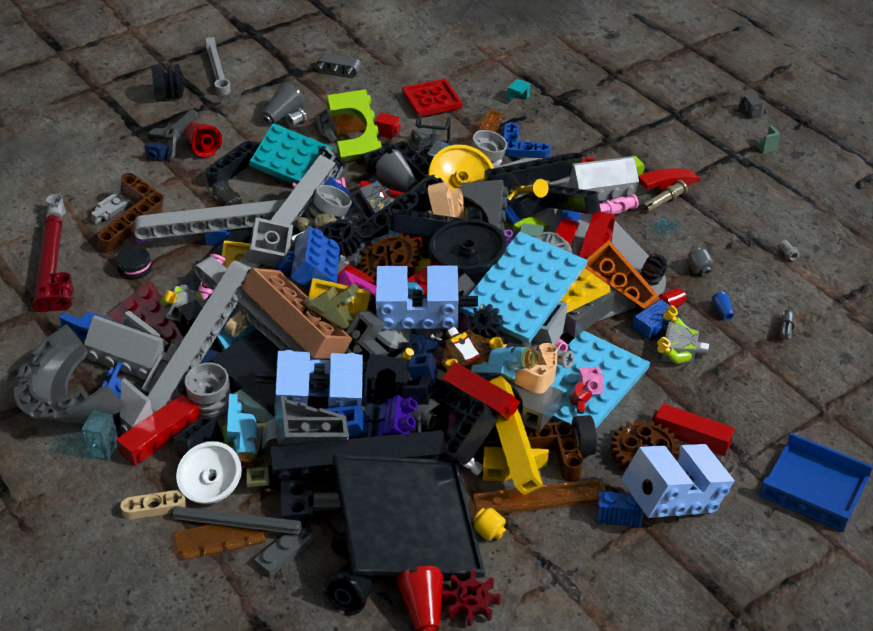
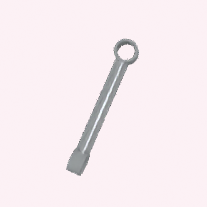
[205,37,231,96]

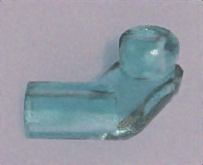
[658,217,681,233]

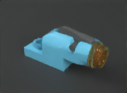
[471,342,540,379]
[226,394,263,468]

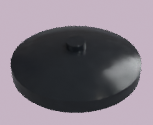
[430,219,507,275]

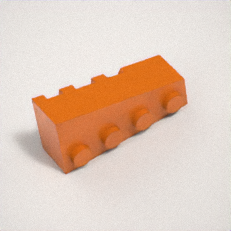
[585,240,660,310]

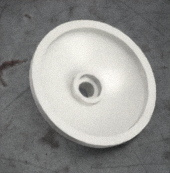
[176,442,241,504]

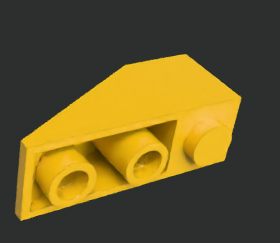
[483,447,549,481]

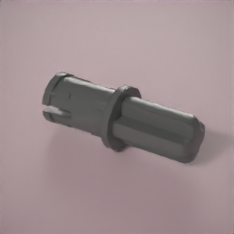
[779,310,795,340]

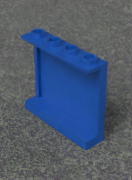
[759,433,873,533]

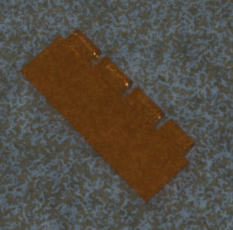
[175,514,269,560]

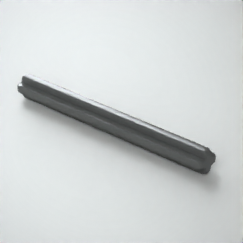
[173,506,302,534]

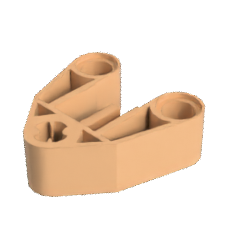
[428,182,464,218]
[500,343,558,394]

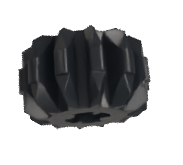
[640,253,668,286]
[469,304,503,338]

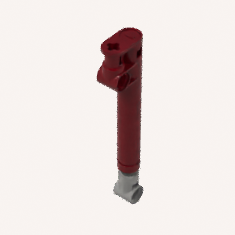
[33,194,74,312]

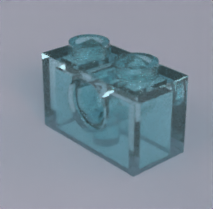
[82,411,118,461]

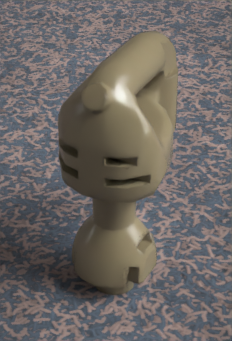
[295,213,336,231]

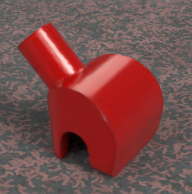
[569,381,592,414]

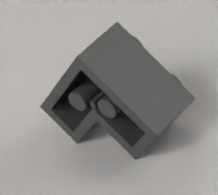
[346,311,388,370]

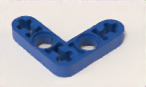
[504,122,551,158]

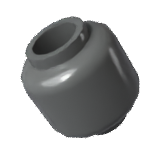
[686,248,714,276]

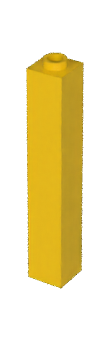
[489,375,543,495]

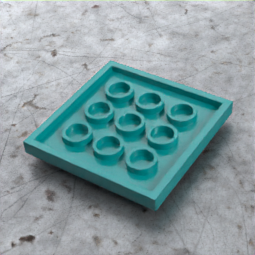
[249,123,334,185]

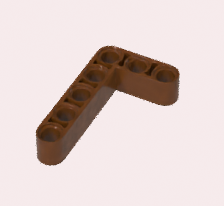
[97,173,164,253]
[474,422,583,482]

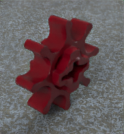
[442,570,501,626]

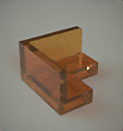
[334,114,365,134]

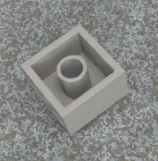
[247,217,293,267]

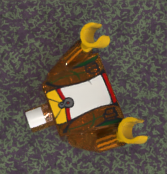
[441,327,504,372]

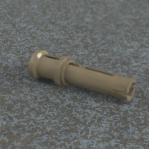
[641,180,688,213]

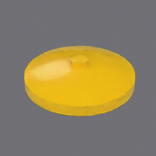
[428,145,494,211]

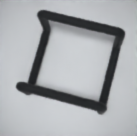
[415,115,451,151]

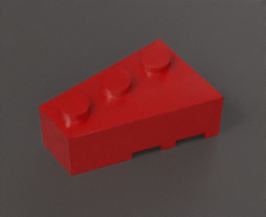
[577,211,615,259]

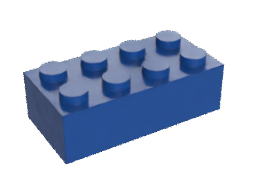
[291,226,340,290]

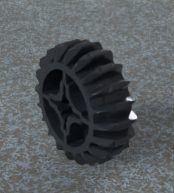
[318,219,363,257]

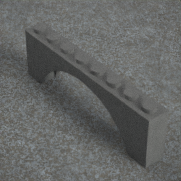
[458,180,508,286]
[395,346,562,431]

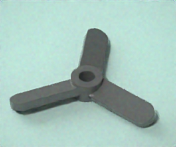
[149,109,198,161]

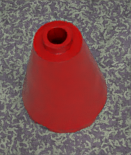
[183,122,223,158]
[396,566,443,631]

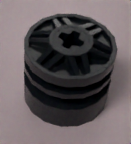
[152,64,185,99]

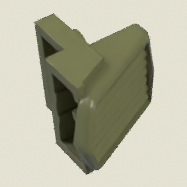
[303,283,359,329]

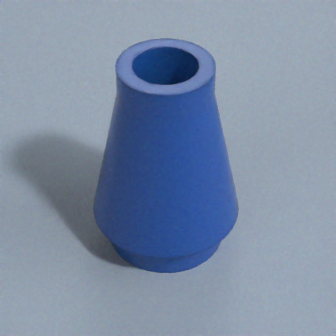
[712,292,734,320]

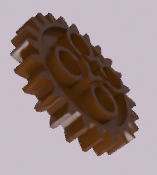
[360,233,421,283]
[610,419,680,469]

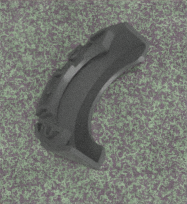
[14,324,125,424]

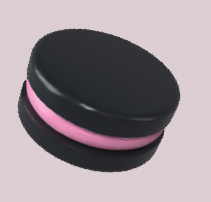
[116,247,152,280]

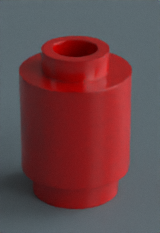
[659,288,686,308]

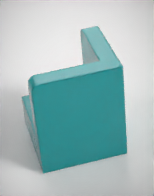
[507,79,531,101]

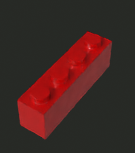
[116,394,200,466]

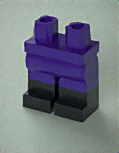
[362,395,417,438]

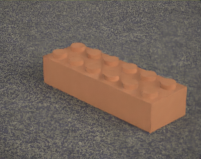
[242,268,352,360]

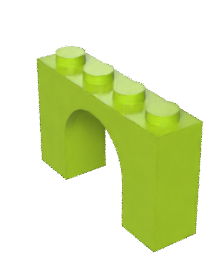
[326,89,382,162]

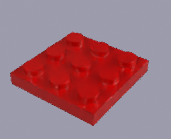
[402,78,463,117]

